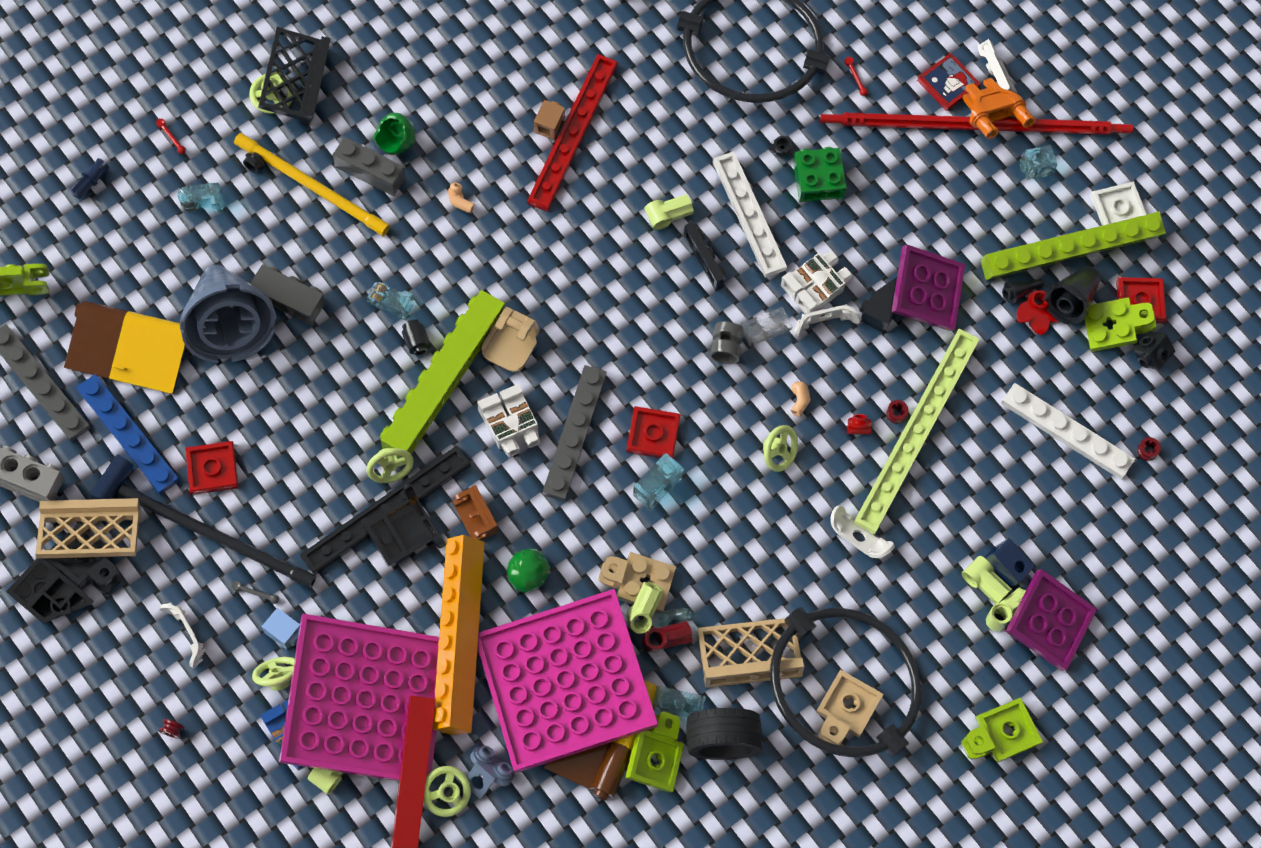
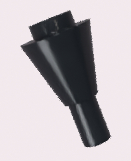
[1002,278,1044,304]

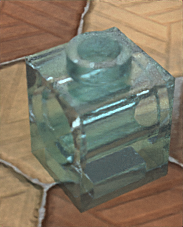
[1020,145,1058,180]

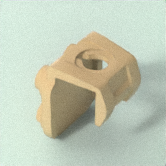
[482,306,539,372]

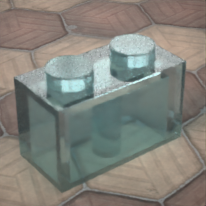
[633,453,684,511]

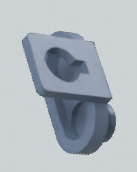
[466,745,514,799]

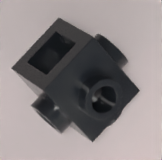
[1133,331,1176,370]

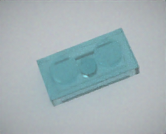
[652,686,706,718]

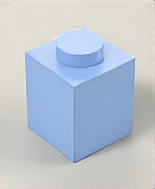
[262,608,300,650]

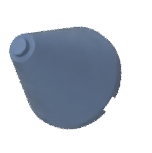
[180,265,276,363]

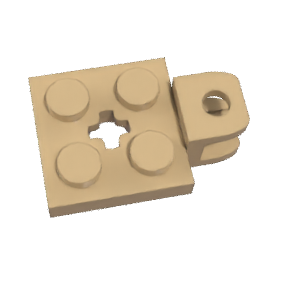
[598,552,676,614]
[816,669,883,745]

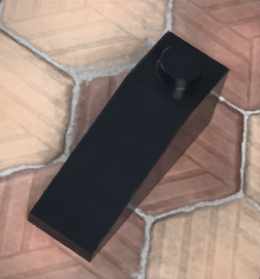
[859,277,897,333]

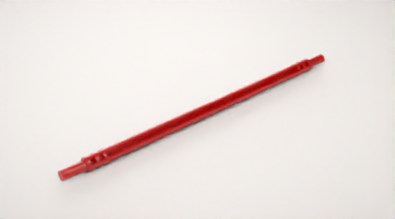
[820,112,1133,135]

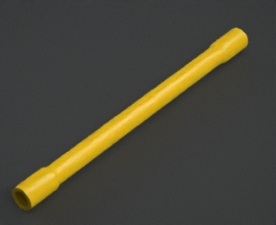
[234,133,390,236]

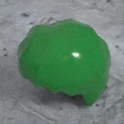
[373,112,416,155]
[507,548,551,593]

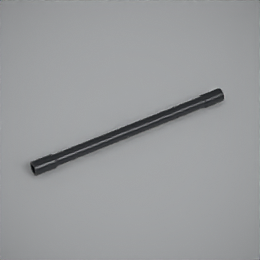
[118,484,317,589]

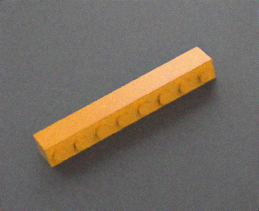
[432,535,485,736]

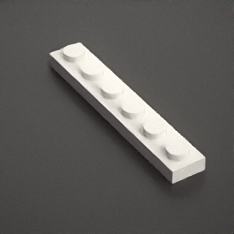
[713,151,787,278]
[1001,383,1135,480]

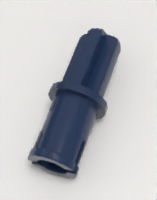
[71,158,109,199]

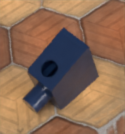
[984,538,1034,590]

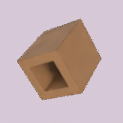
[534,100,565,140]

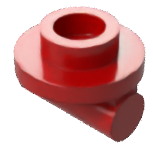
[847,414,871,434]

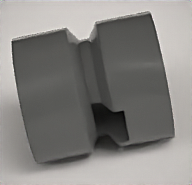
[709,322,744,364]

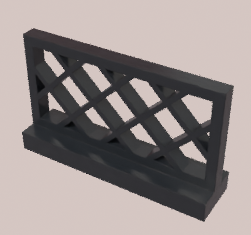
[258,27,331,126]

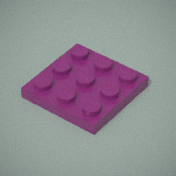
[891,245,965,331]
[1005,569,1097,671]

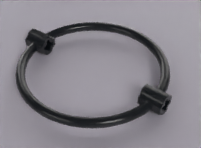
[676,0,830,103]
[770,607,922,757]

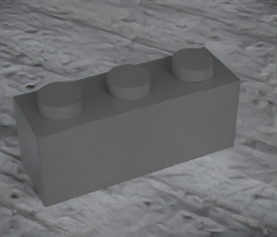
[333,137,405,196]
[250,264,325,326]

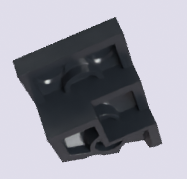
[6,558,94,624]

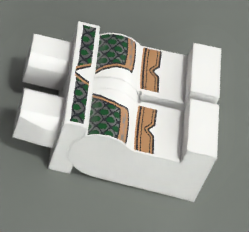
[781,251,852,315]
[477,384,540,457]

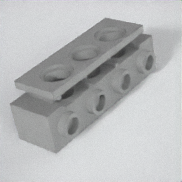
[0,446,65,503]

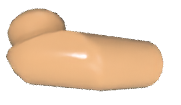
[448,182,475,214]
[790,382,811,417]

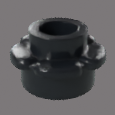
[771,136,793,158]
[243,152,265,173]

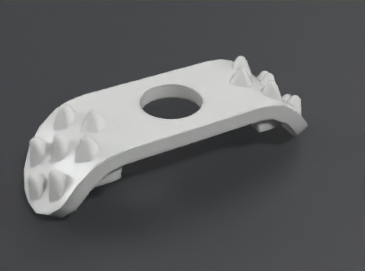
[794,304,861,337]
[831,506,895,558]
[159,603,205,668]

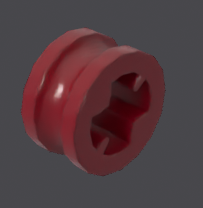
[886,400,909,424]
[1137,437,1161,461]
[159,719,185,739]

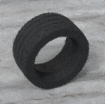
[686,708,762,760]

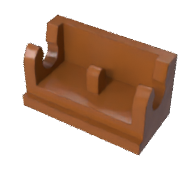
[453,485,498,541]

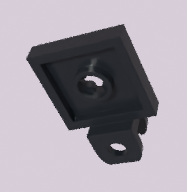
[45,522,121,594]

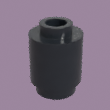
[402,319,431,356]

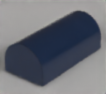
[91,454,134,499]

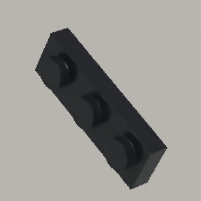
[683,222,726,291]

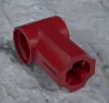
[642,621,693,653]

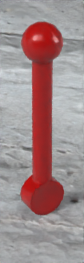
[844,57,868,96]
[156,118,186,154]

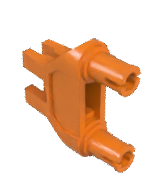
[962,78,1036,139]

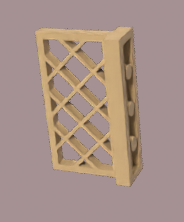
[35,498,142,559]
[697,618,804,688]

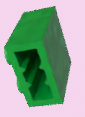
[793,147,846,202]

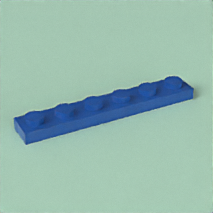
[76,374,180,495]

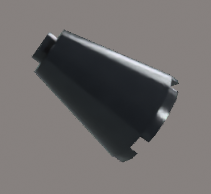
[1044,266,1100,325]

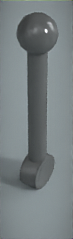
[231,581,279,604]

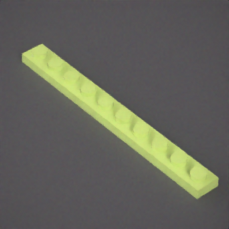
[853,329,980,535]

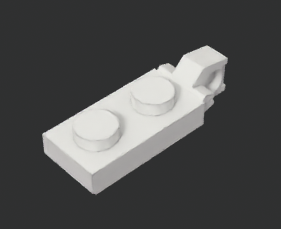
[977,39,1017,93]

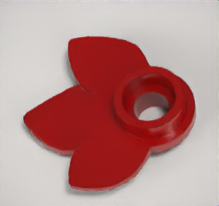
[1016,291,1059,335]

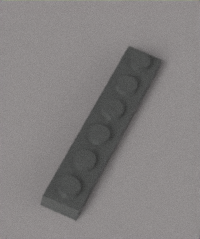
[0,324,90,442]
[542,365,607,502]

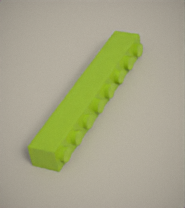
[980,211,1166,281]
[380,290,505,458]

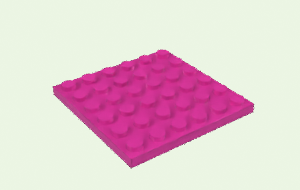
[477,589,659,773]
[279,614,439,781]

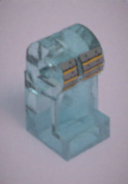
[177,183,223,213]
[366,282,414,320]

